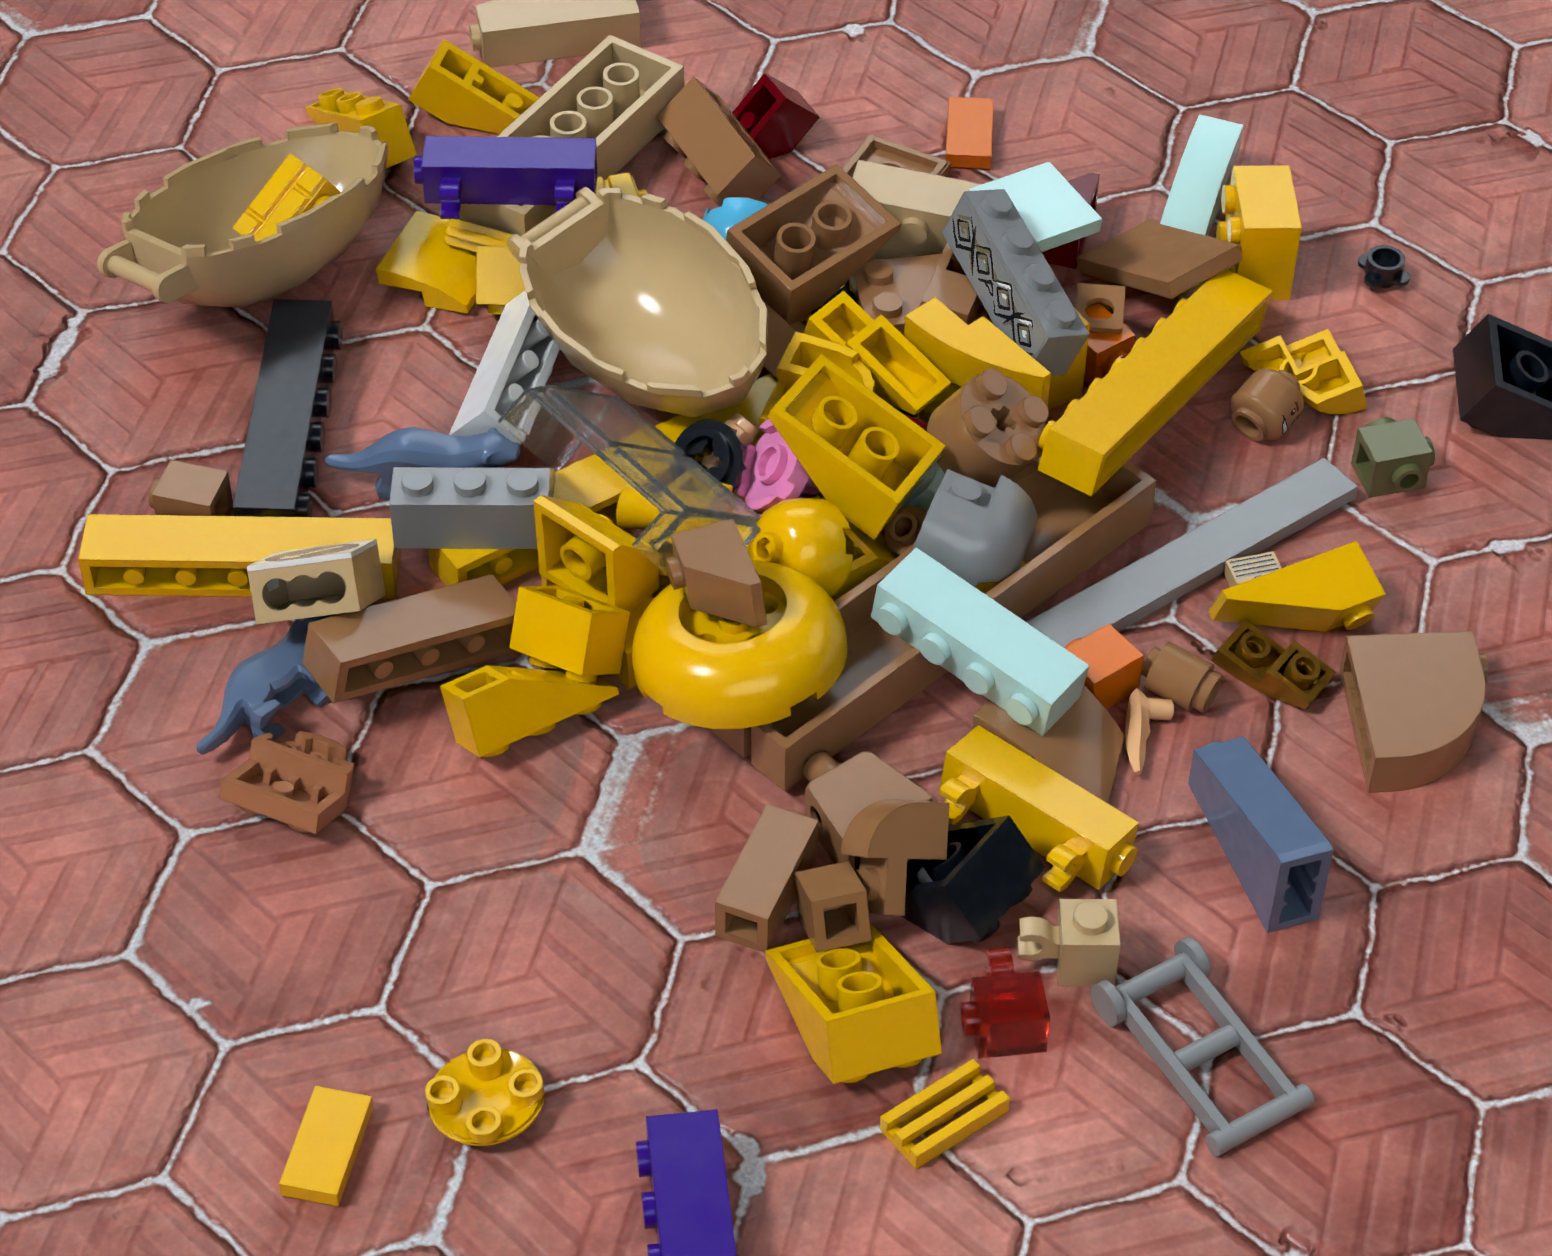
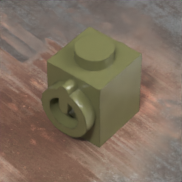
[1351,417,1435,498]

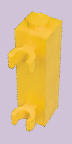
[939,725,1139,892]

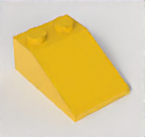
[767,354,946,540]
[765,923,942,1084]

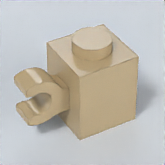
[1017,899,1120,986]

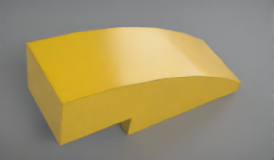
[804,290,952,415]
[904,297,1051,407]

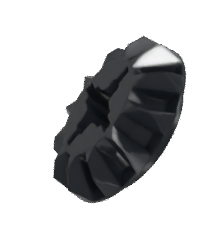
[670,419,747,489]

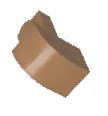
[841,799,949,916]

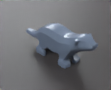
[325,427,520,500]
[196,615,334,754]

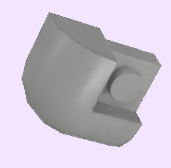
[912,469,1037,588]

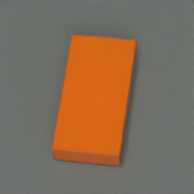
[945,97,994,169]

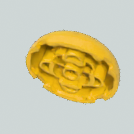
[632,560,848,729]

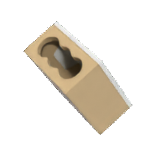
[247,539,386,625]

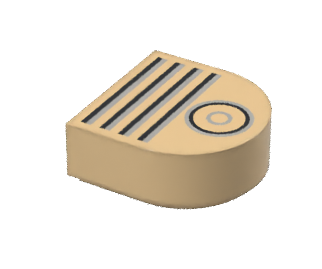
[1223,551,1282,587]

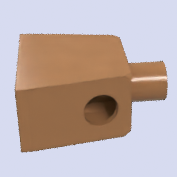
[803,751,932,873]

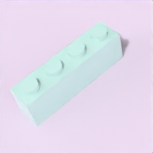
[871,547,1090,737]

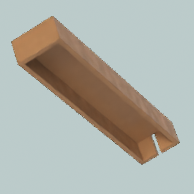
[711,456,1157,791]

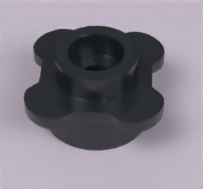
[1358,245,1410,288]

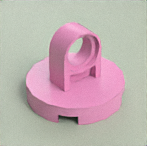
[735,419,824,514]

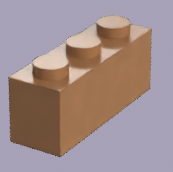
[656,77,781,207]

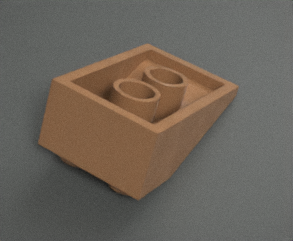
[726,164,901,325]

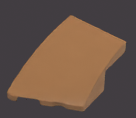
[973,685,1124,804]

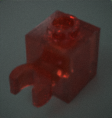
[960,947,1051,1059]

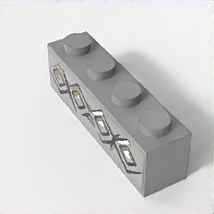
[942,189,1090,376]

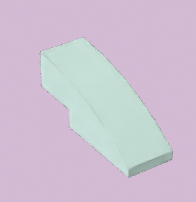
[1160,114,1243,236]

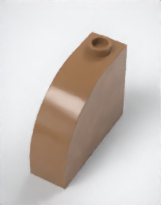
[1340,631,1488,793]

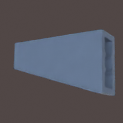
[1188,737,1333,933]

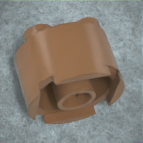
[927,368,1049,487]

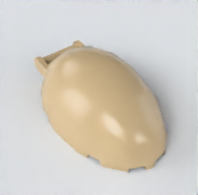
[97,123,388,308]
[507,187,768,418]

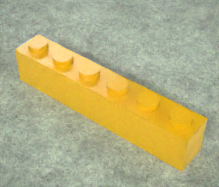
[78,514,401,599]

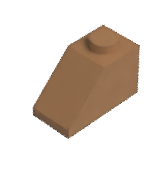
[666,518,767,627]

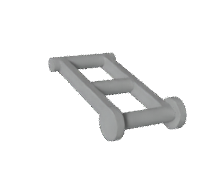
[1090,937,1315,1156]

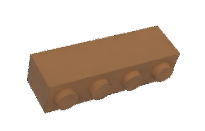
[302,574,516,704]

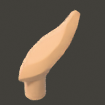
[1125,688,1174,776]

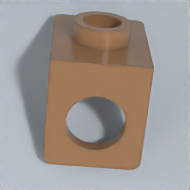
[1075,283,1126,334]

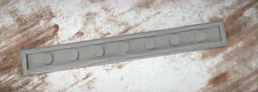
[1027,458,1358,648]

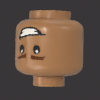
[1230,368,1304,441]

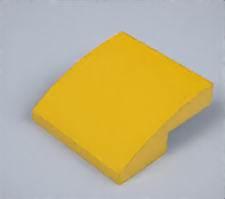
[376,211,477,314]

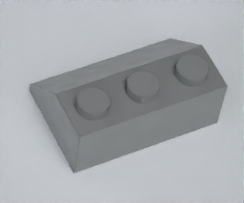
[389,467,555,549]

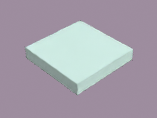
[969,162,1102,252]

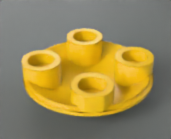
[425,1039,545,1146]

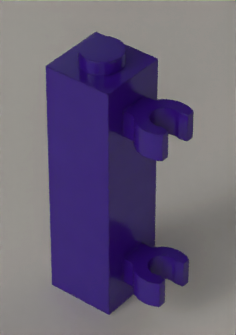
[414,136,598,219]

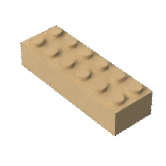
[460,35,684,236]

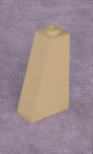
[469,0,641,67]

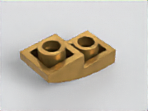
[1211,619,1336,709]

